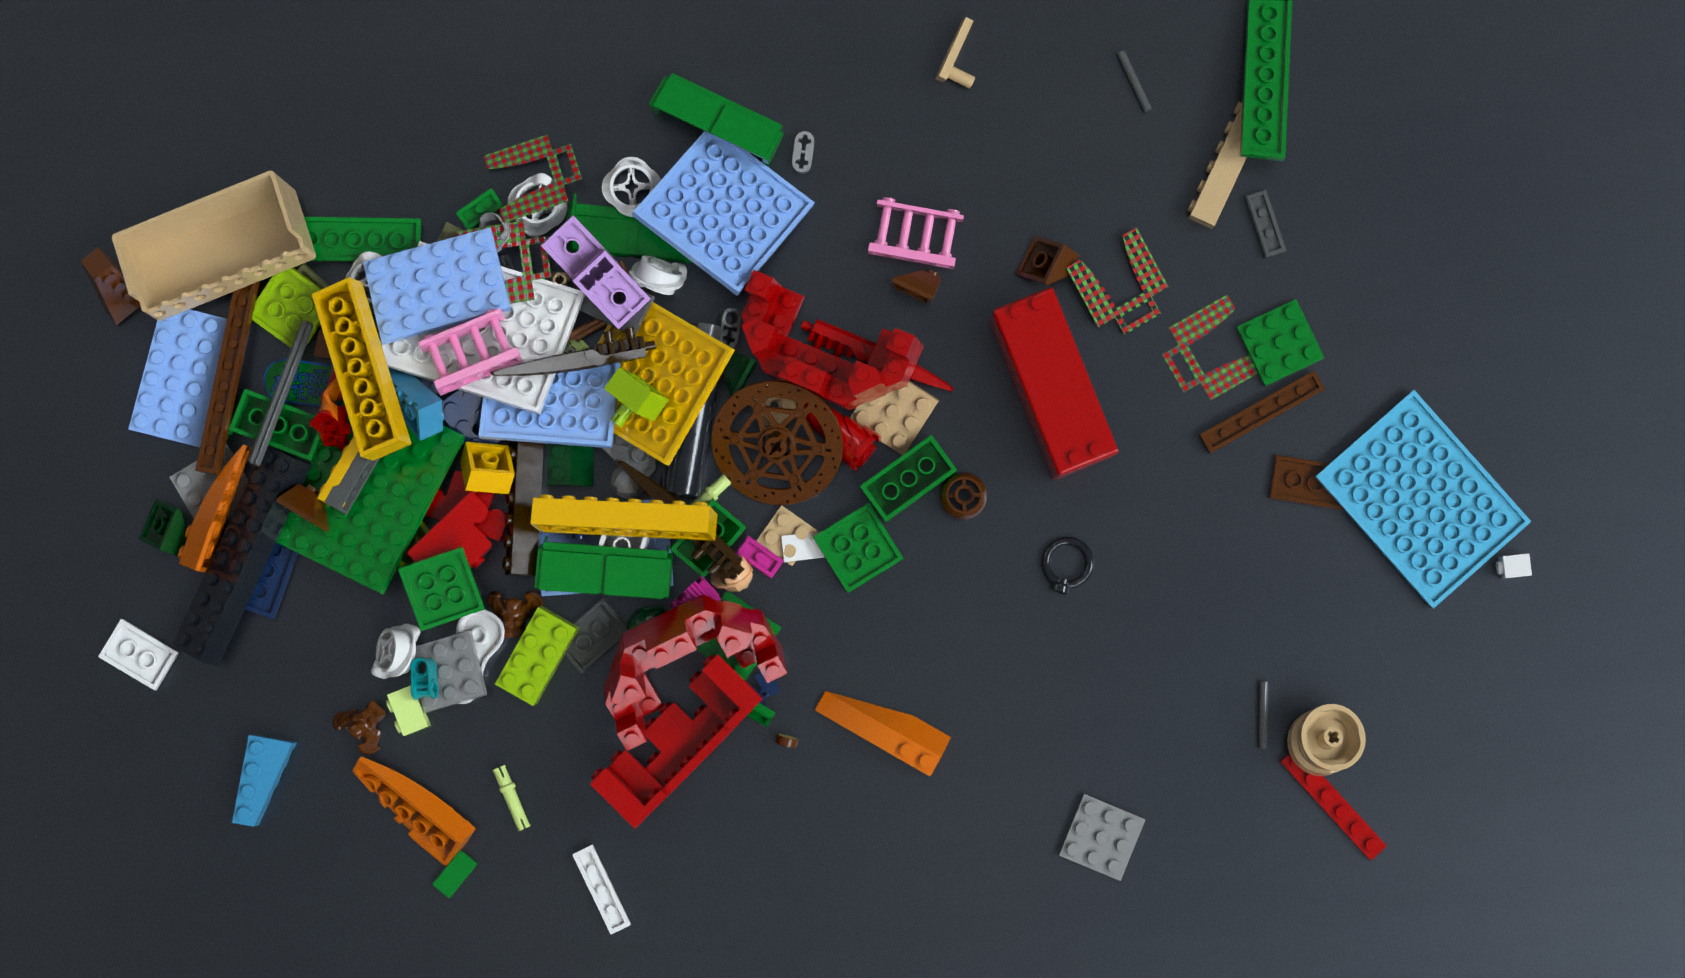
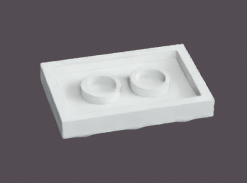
[98,619,180,690]

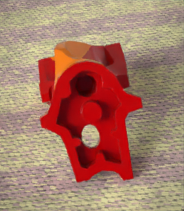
[309,367,351,451]

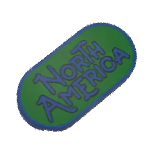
[263,359,343,407]

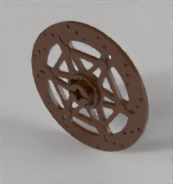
[712,380,843,505]

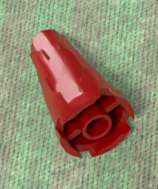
[804,403,882,471]

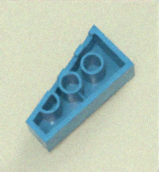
[389,368,444,441]
[232,734,297,827]

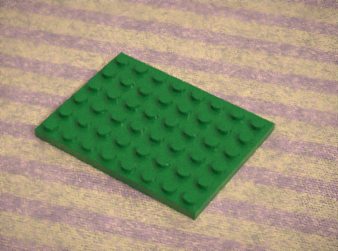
[276,402,465,595]

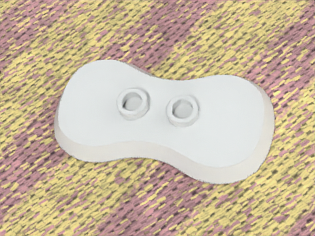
[456,610,505,704]

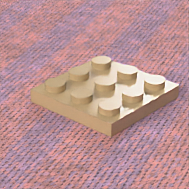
[850,381,939,455]

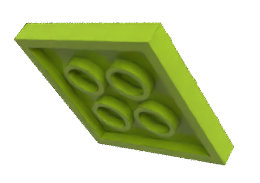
[252,268,322,348]

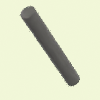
[1117,50,1152,113]
[1259,682,1268,748]

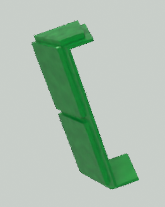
[649,73,784,166]
[566,193,692,263]
[535,536,673,599]

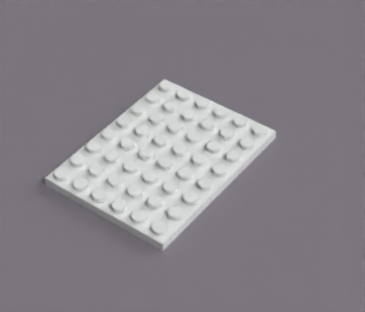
[380,241,585,415]

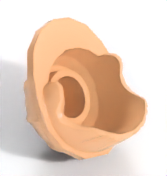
[711,554,753,592]

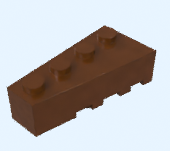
[81,247,141,325]

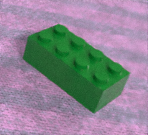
[229,389,322,462]
[860,435,957,523]

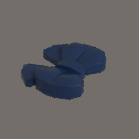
[753,672,780,706]

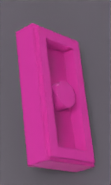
[737,536,784,579]

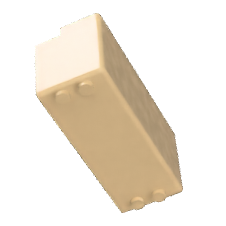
[112,171,316,321]

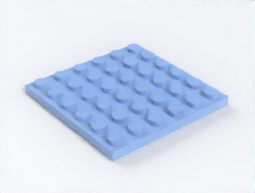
[632,131,815,296]

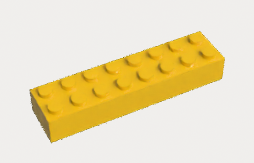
[312,277,412,461]
[531,495,717,541]

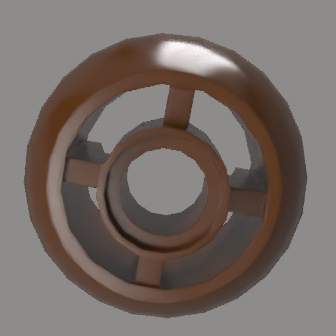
[940,472,988,520]

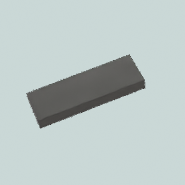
[1245,189,1287,258]

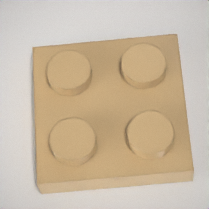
[757,505,817,566]

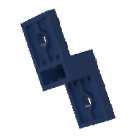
[418,377,501,446]

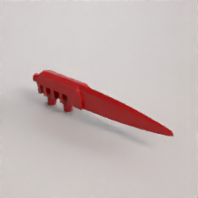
[801,319,953,391]

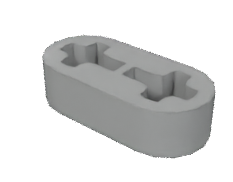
[792,131,814,174]

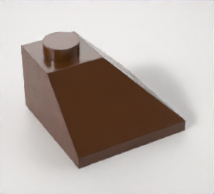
[1015,235,1080,285]
[891,269,942,305]
[276,484,330,532]

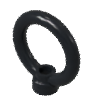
[1042,537,1094,595]

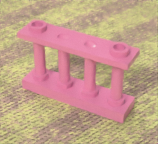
[868,197,964,270]
[418,308,523,395]

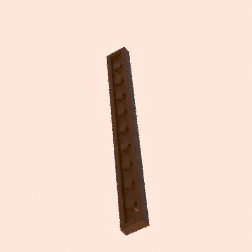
[195,281,260,475]

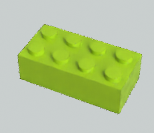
[495,606,580,706]

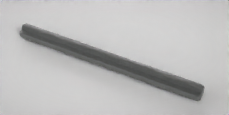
[248,320,313,466]

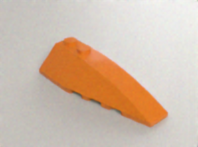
[178,445,251,572]
[815,691,951,776]
[352,756,476,867]

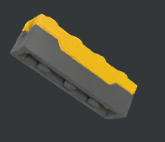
[318,433,380,515]

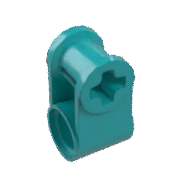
[410,657,439,700]

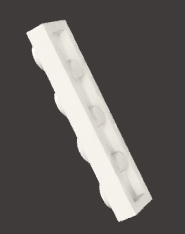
[572,844,631,934]

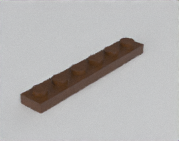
[1199,370,1325,454]

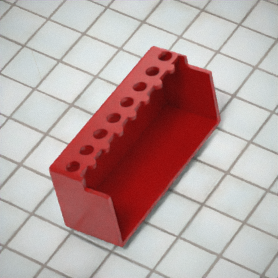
[989,287,1119,480]

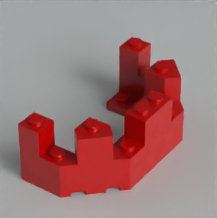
[741,270,924,410]
[604,595,787,751]
[590,654,764,829]

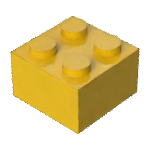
[460,442,515,494]

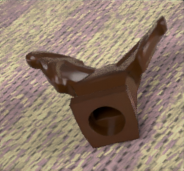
[487,591,543,638]
[332,700,386,755]

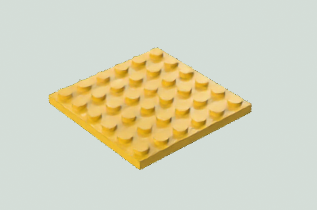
[594,302,735,466]

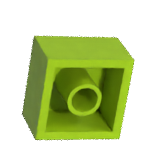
[604,367,669,427]

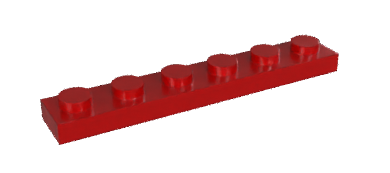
[1280,753,1387,861]

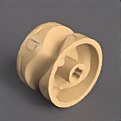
[1287,704,1366,776]

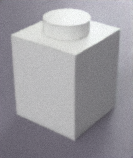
[1496,553,1532,579]

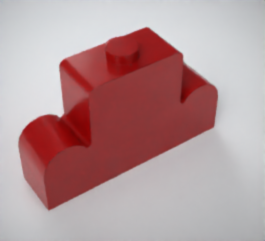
[425,471,507,542]
[407,491,492,569]

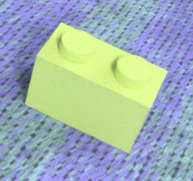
[386,685,431,736]

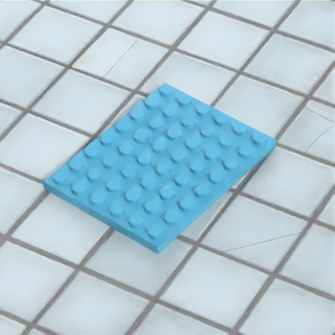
[1315,390,1531,609]

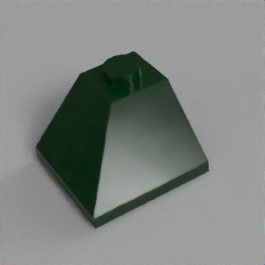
[723,351,757,397]
[139,499,187,556]

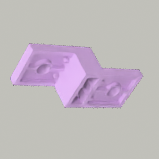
[541,215,651,329]

